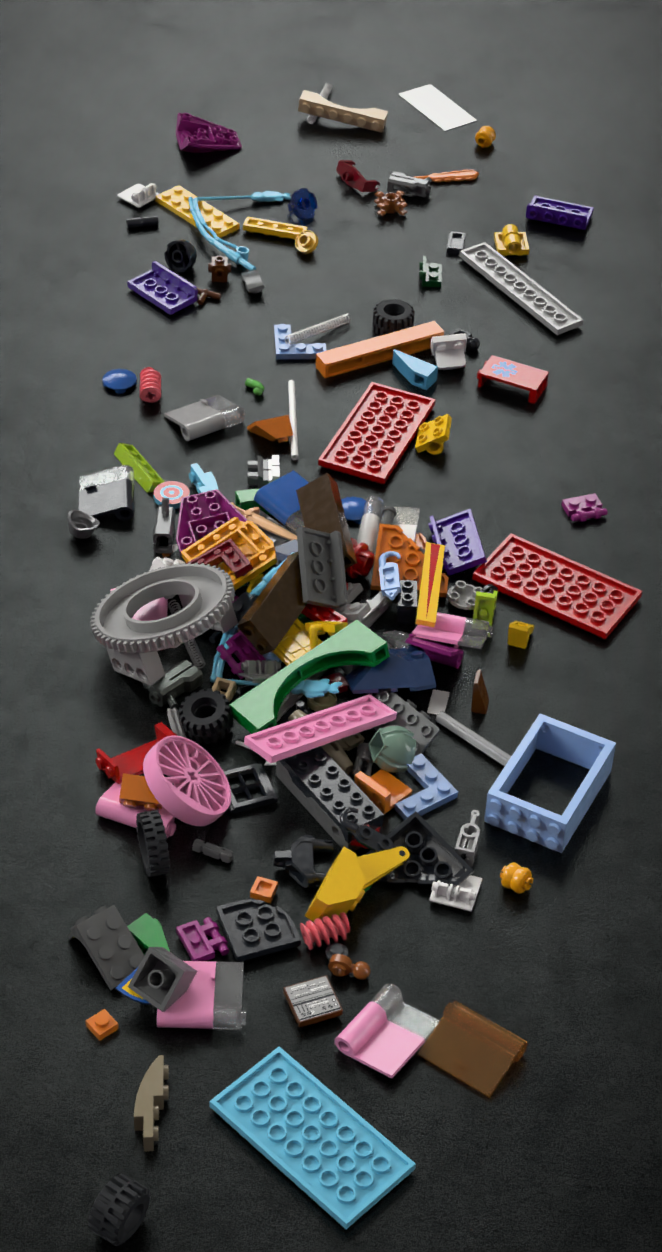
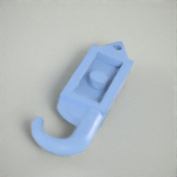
[378,551,401,601]

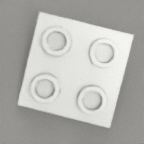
[117,183,159,208]
[429,875,482,912]

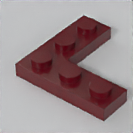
[185,538,253,578]

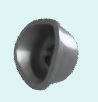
[68,509,100,539]

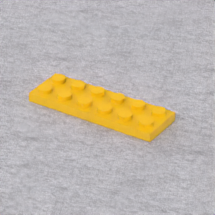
[155,185,240,238]

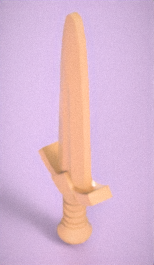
[230,502,297,541]

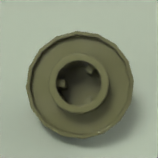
[307,692,337,712]

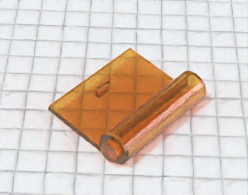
[418,1001,528,1098]

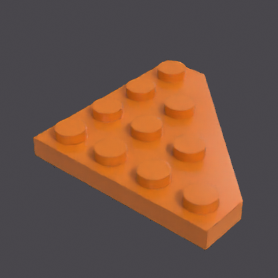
[371,524,449,598]

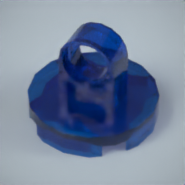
[287,188,318,220]

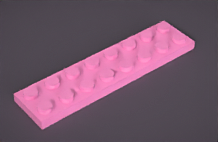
[244,694,397,763]

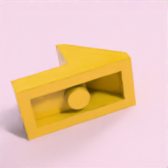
[507,621,535,649]

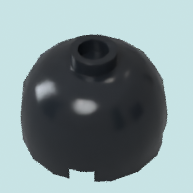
[164,240,197,273]

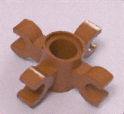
[374,190,408,216]

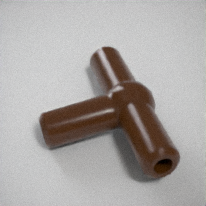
[197,288,221,305]

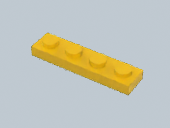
[243,217,307,240]

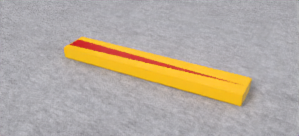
[415,542,445,628]

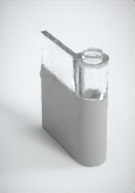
[164,395,246,441]

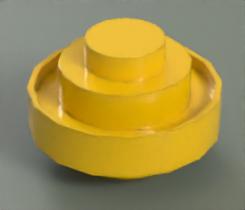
[295,230,318,254]

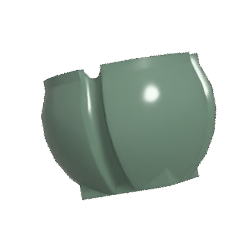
[368,725,416,773]

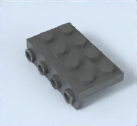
[296,527,348,609]

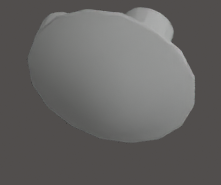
[447,580,483,610]

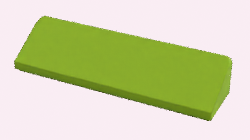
[114,443,165,493]

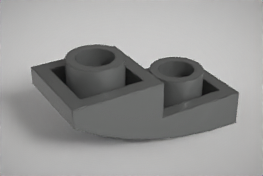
[241,270,264,293]

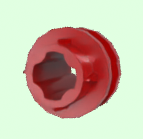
[345,538,375,579]

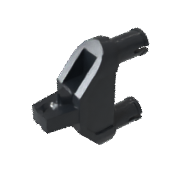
[273,835,333,888]

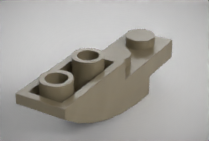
[134,1055,169,1151]

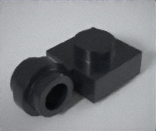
[449,328,480,351]

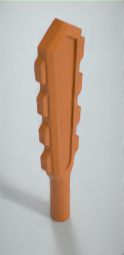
[414,169,479,182]

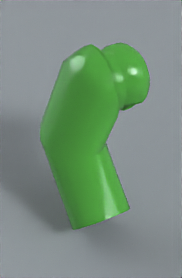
[245,378,265,396]

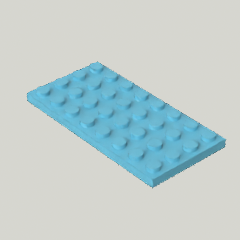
[210,1047,416,1229]

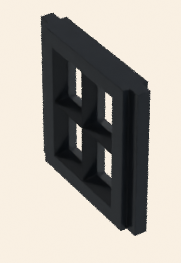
[224,763,278,814]

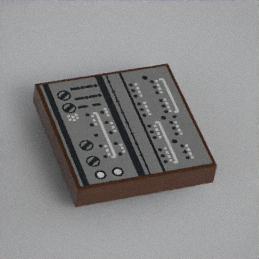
[283,975,343,1028]

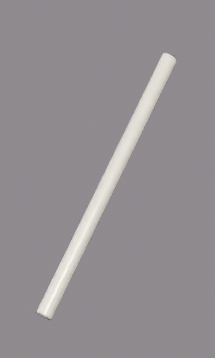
[288,380,298,460]

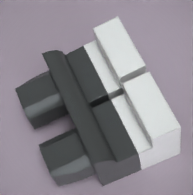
[248,455,280,489]

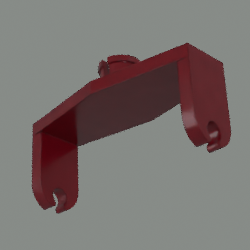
[336,160,380,192]

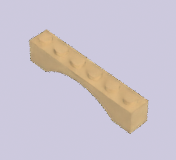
[298,90,388,133]

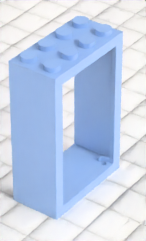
[484,714,616,853]

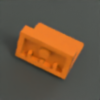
[354,769,412,814]

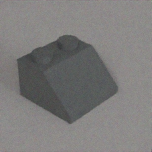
[128,947,197,1012]

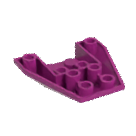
[176,112,242,153]
[176,489,247,554]

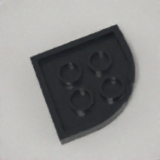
[216,900,301,963]

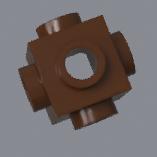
[208,256,231,282]

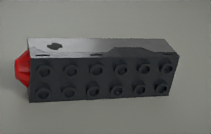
[276,746,384,852]

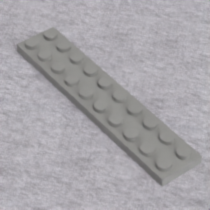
[459,242,583,335]

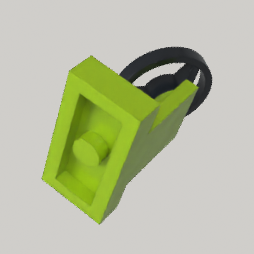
[472,584,498,631]

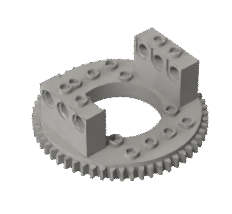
[90,563,238,685]

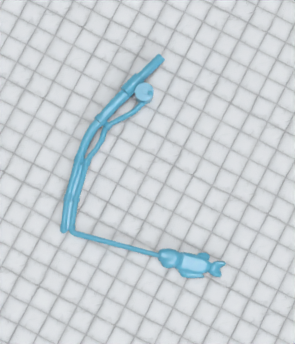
[188,191,293,271]
[210,552,343,698]

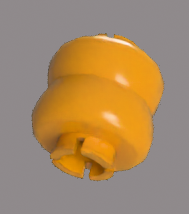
[475,126,496,147]
[500,862,533,894]

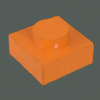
[250,876,278,903]
[86,1009,119,1041]

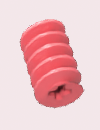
[139,367,161,403]
[300,912,350,950]

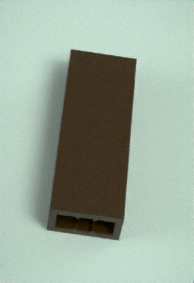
[296,473,357,569]
[237,551,307,655]

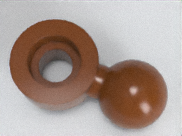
[328,954,370,980]

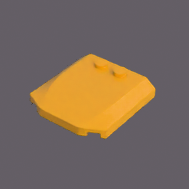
[181,517,277,590]

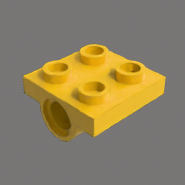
[494,224,530,256]
[415,414,452,455]

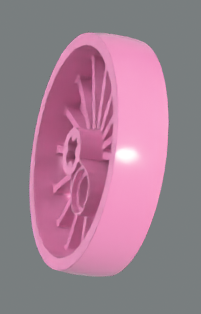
[143,735,231,826]

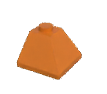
[247,415,293,443]

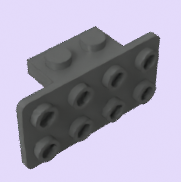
[373,689,440,756]

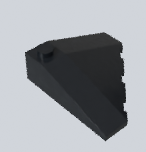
[365,811,474,886]

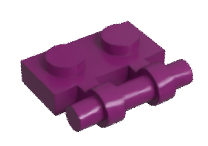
[561,493,608,522]
[216,631,266,680]
[176,917,229,961]

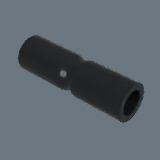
[126,216,159,228]

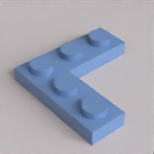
[274,324,326,360]
[395,753,458,820]

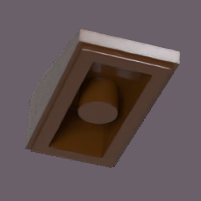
[471,670,489,714]

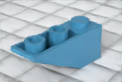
[392,349,438,390]

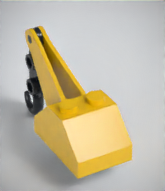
[305,807,410,921]

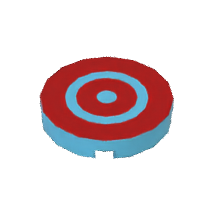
[154,481,190,509]

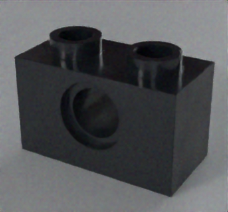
[397,580,417,624]

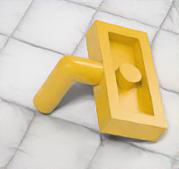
[305,621,348,649]

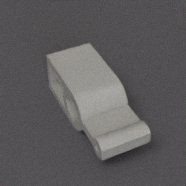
[455,810,480,867]

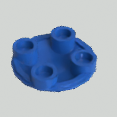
[103,369,137,394]
[341,497,372,524]

